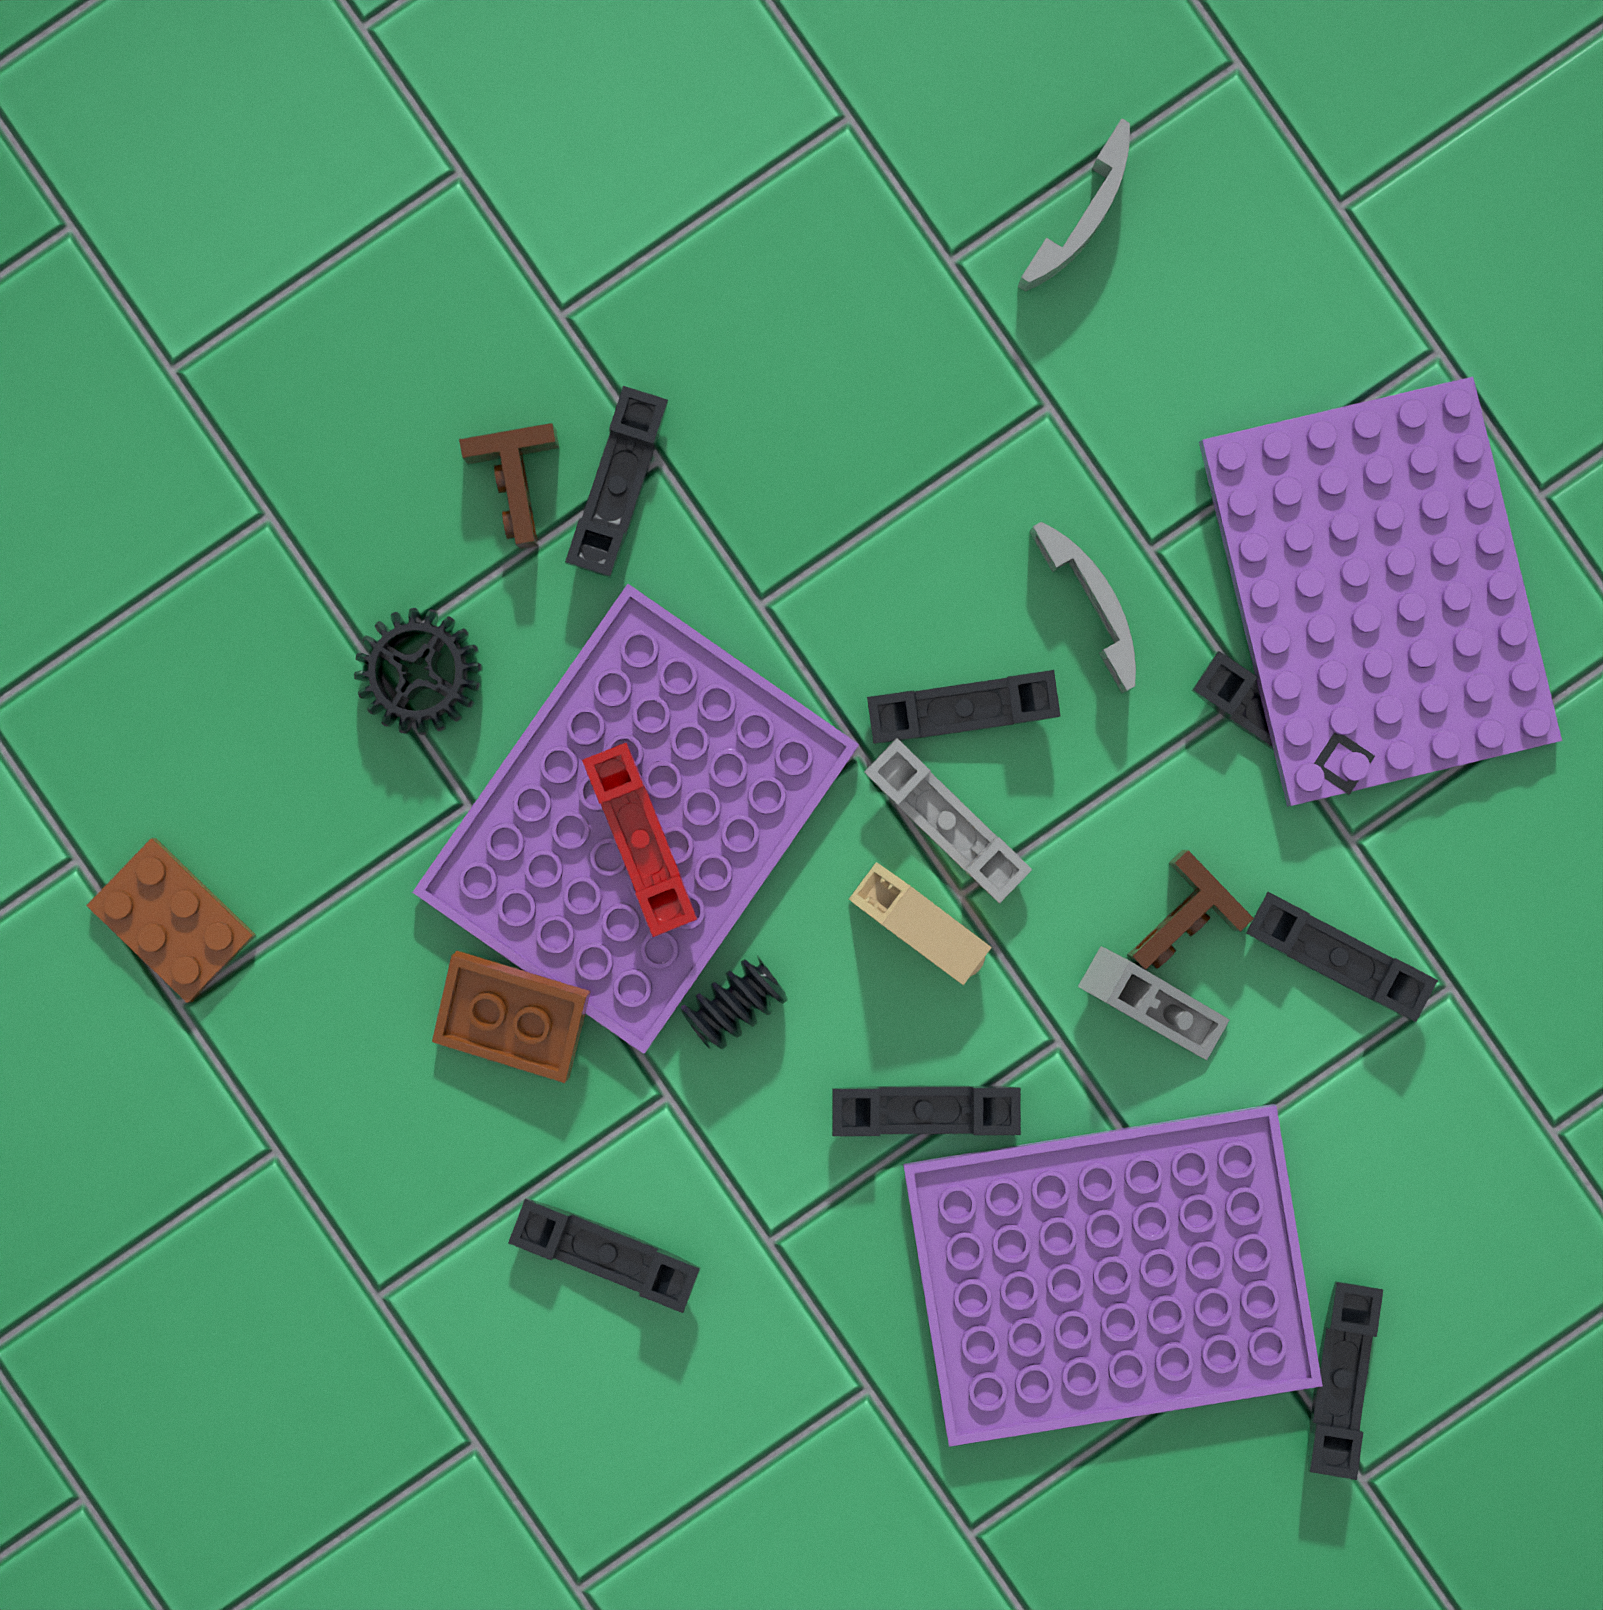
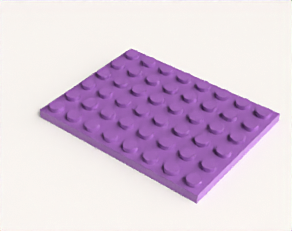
[1199,377,1562,807]
[412,584,859,1054]
[903,1104,1323,1447]

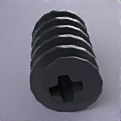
[680,955,788,1049]

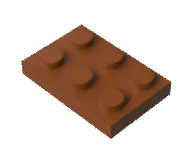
[86,838,256,1003]
[432,951,591,1083]

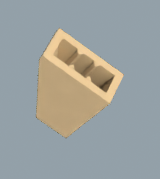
[849,862,992,985]

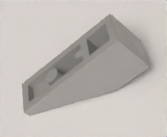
[1078,946,1230,1060]

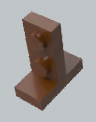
[459,423,559,549]
[1127,850,1254,970]

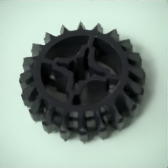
[354,608,483,735]

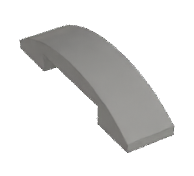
[1018,119,1130,292]
[1030,522,1136,693]
[864,738,1032,903]

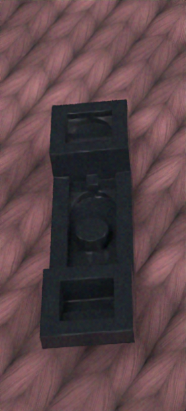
[565,386,668,578]
[1191,651,1375,795]
[867,670,1061,744]
[1246,892,1438,1022]
[832,1085,1021,1137]
[508,1198,701,1313]
[1308,1281,1383,1480]

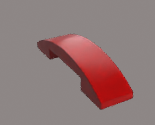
[582,742,697,937]

